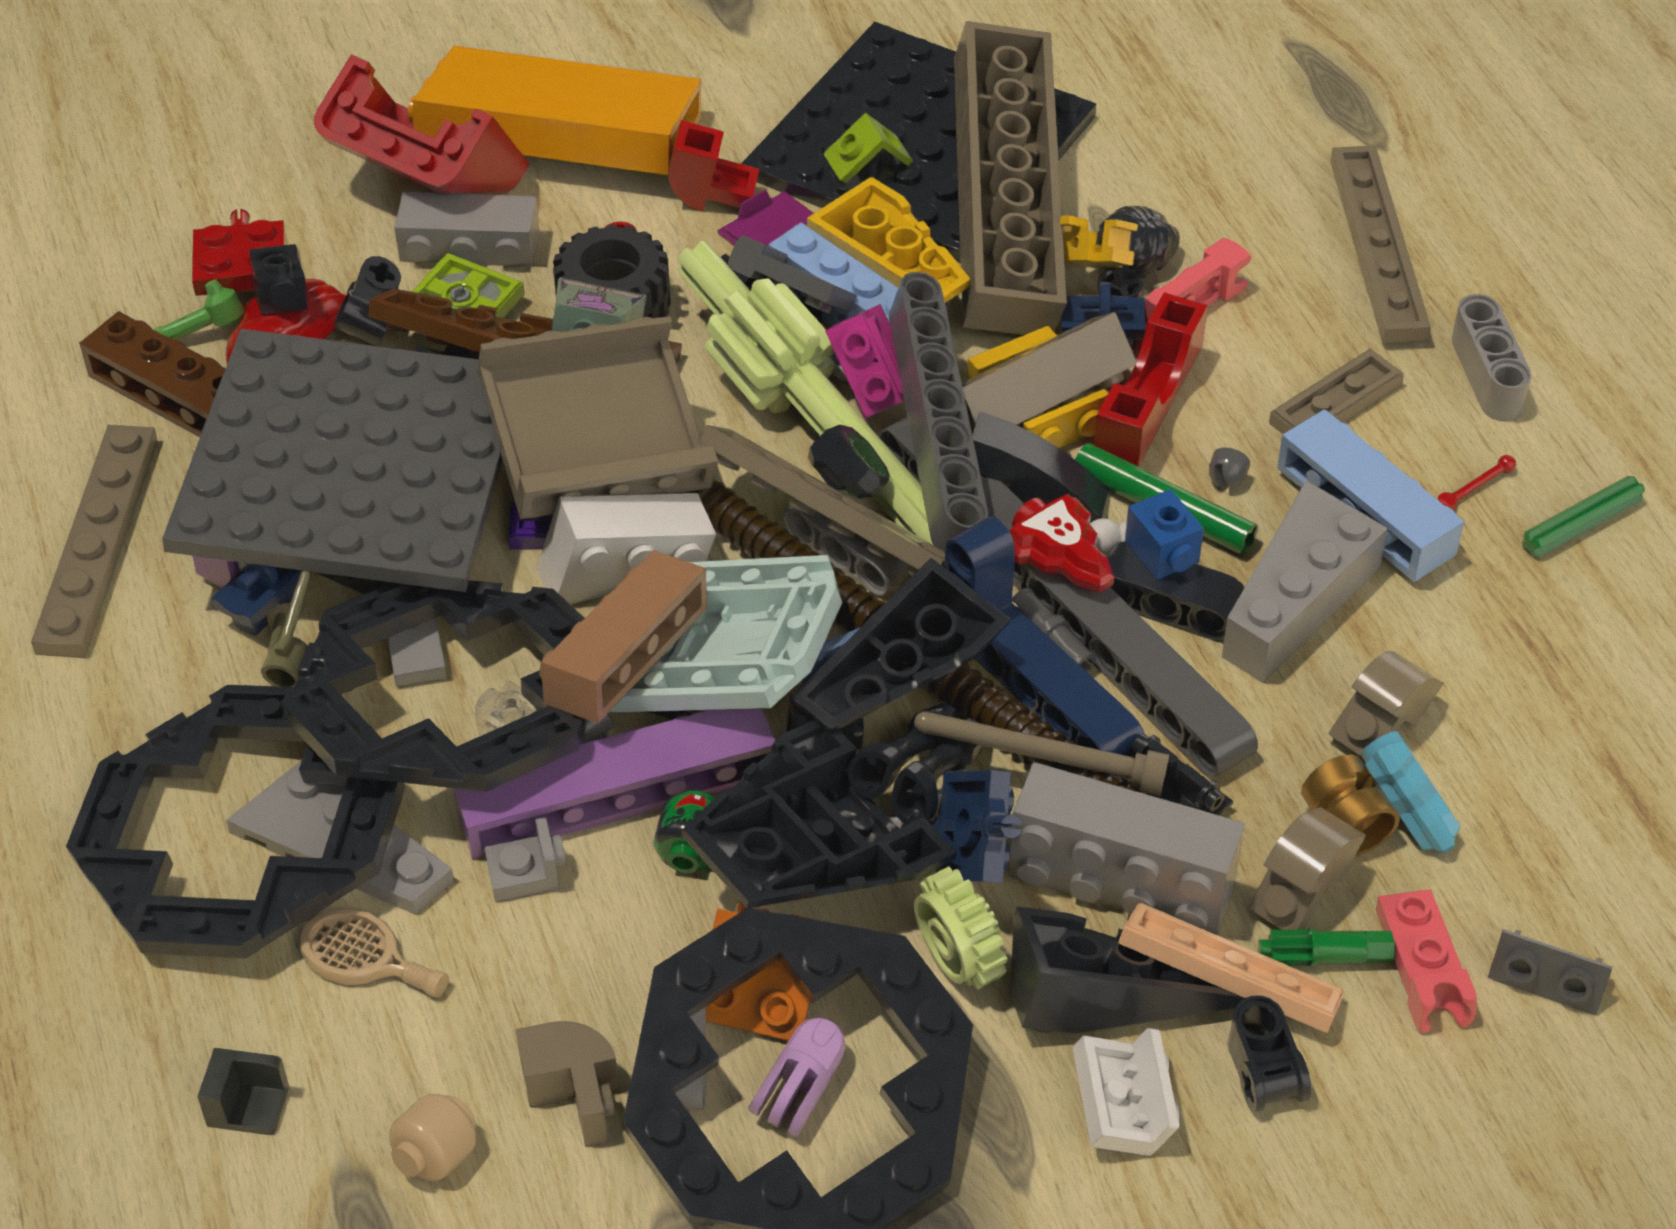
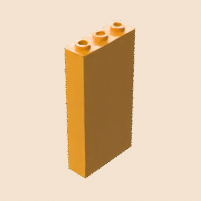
[408,45,701,175]

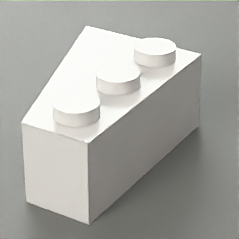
[537,493,716,605]

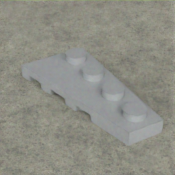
[226,760,454,914]

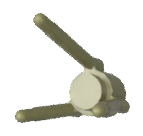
[261,571,311,687]

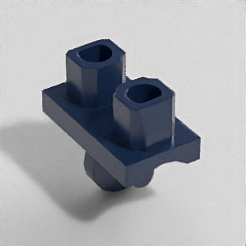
[1061,282,1146,351]
[212,562,303,635]

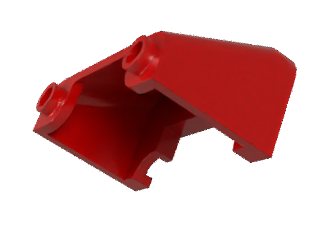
[314,54,530,195]

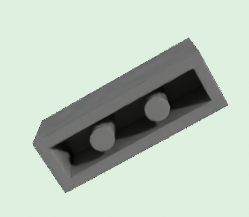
[394,192,540,266]

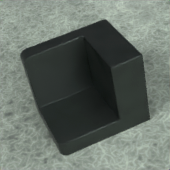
[197,1048,289,1135]

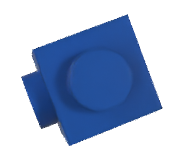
[1125,489,1204,580]

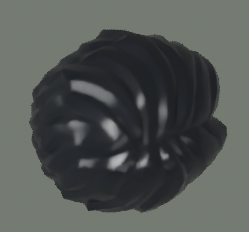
[1096,206,1180,279]

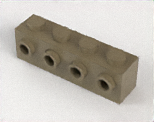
[961,312,1137,434]

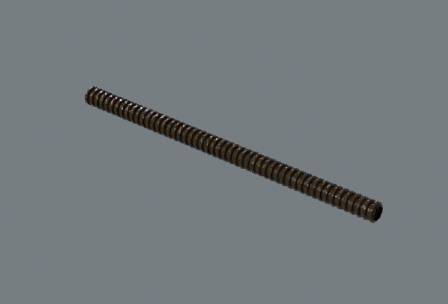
[676,477,1141,793]

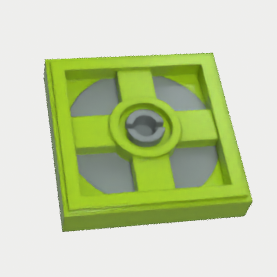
[411,253,525,318]

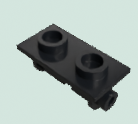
[1126,733,1233,815]

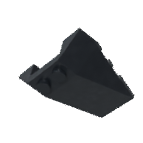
[682,720,957,909]

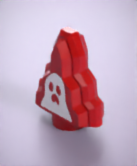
[1009,494,1114,593]

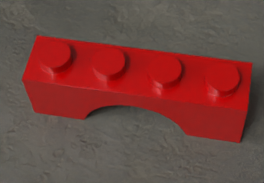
[1094,292,1208,467]

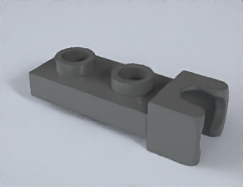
[728,235,857,314]

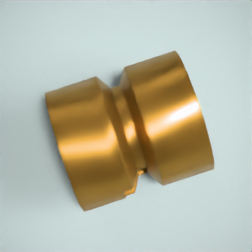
[1301,754,1400,856]

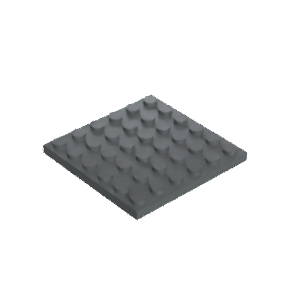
[162,329,503,592]

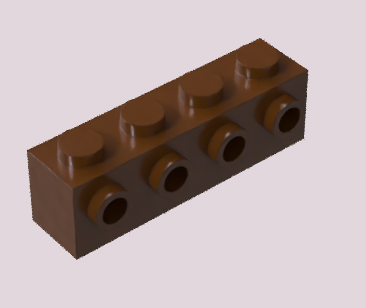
[79,311,226,438]

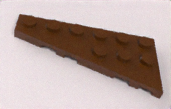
[368,288,682,362]

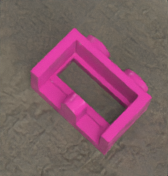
[825,304,904,418]

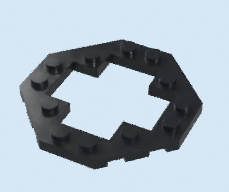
[282,580,588,792]
[66,685,405,959]
[623,908,973,1229]

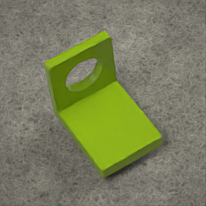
[824,113,913,184]

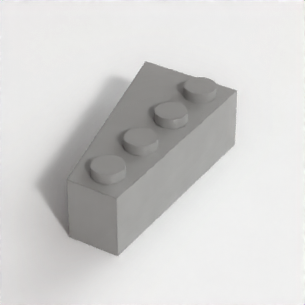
[1222,480,1388,683]

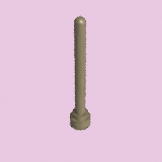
[914,712,1169,796]

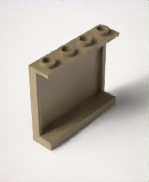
[477,316,718,519]

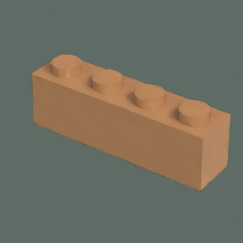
[539,550,707,723]

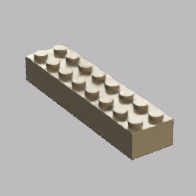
[954,21,1067,335]

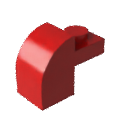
[668,120,759,212]

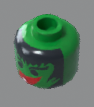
[653,790,715,873]

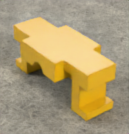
[1060,215,1138,268]

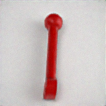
[1437,454,1517,511]

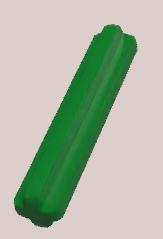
[1522,476,1645,557]

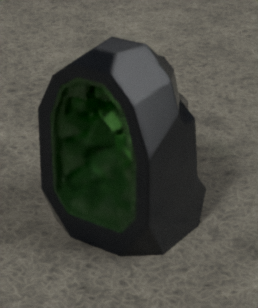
[808,424,890,499]

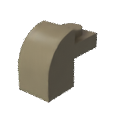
[1328,651,1444,757]
[1249,807,1366,930]
[515,1021,620,1147]

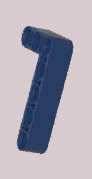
[945,516,1145,757]

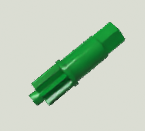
[1258,928,1395,967]

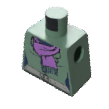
[552,277,647,332]

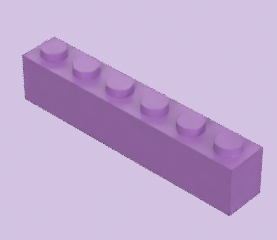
[453,708,775,860]

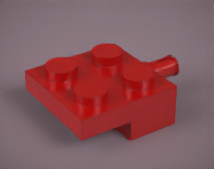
[192,209,288,296]

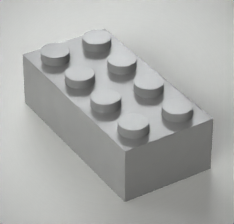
[1009,762,1245,935]

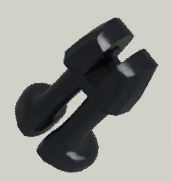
[848,703,983,825]

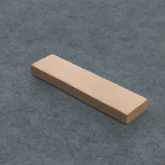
[1118,903,1345,1033]

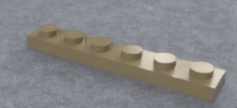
[1330,145,1431,343]
[31,424,158,658]
[698,425,945,576]

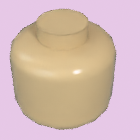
[389,1093,476,1181]

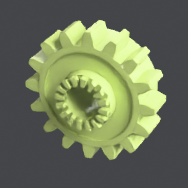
[914,866,1008,989]

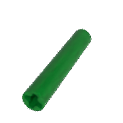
[1075,443,1258,555]

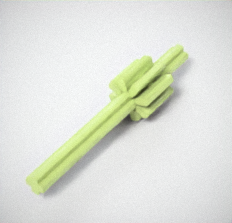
[677,241,933,545]

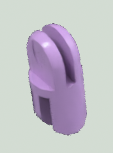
[748,1017,846,1138]

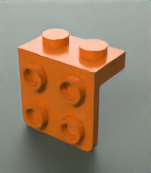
[706,902,815,1041]

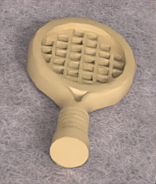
[299,908,449,998]

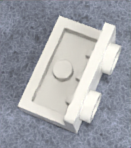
[1072,1028,1179,1156]

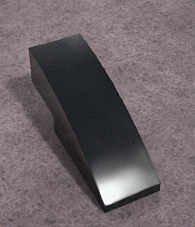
[972,412,1108,523]

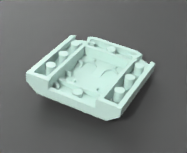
[609,555,842,712]

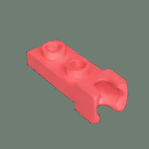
[1145,238,1252,326]
[1376,889,1477,1033]

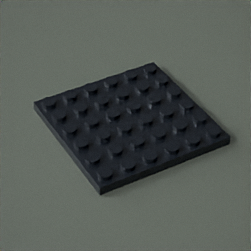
[741,21,1097,264]

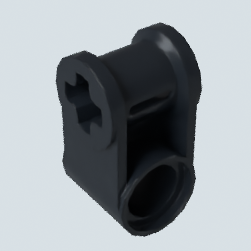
[334,256,401,346]
[1227,995,1312,1112]

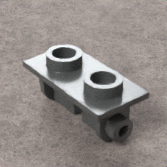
[1488,929,1613,1015]

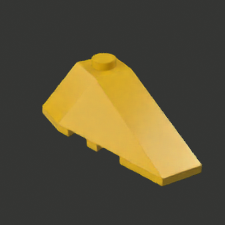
[807,177,971,303]

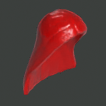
[225,278,346,364]

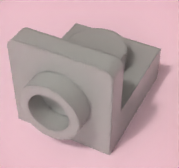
[484,817,566,902]

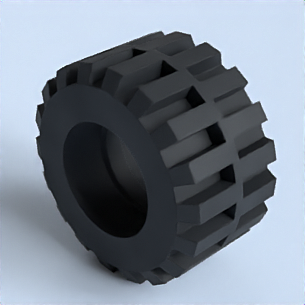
[553,225,671,319]

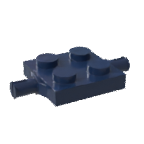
[928,770,1023,883]

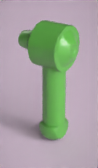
[153,280,245,339]

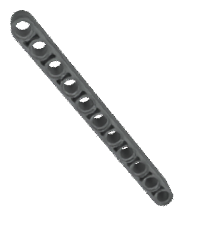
[879,417,1258,778]

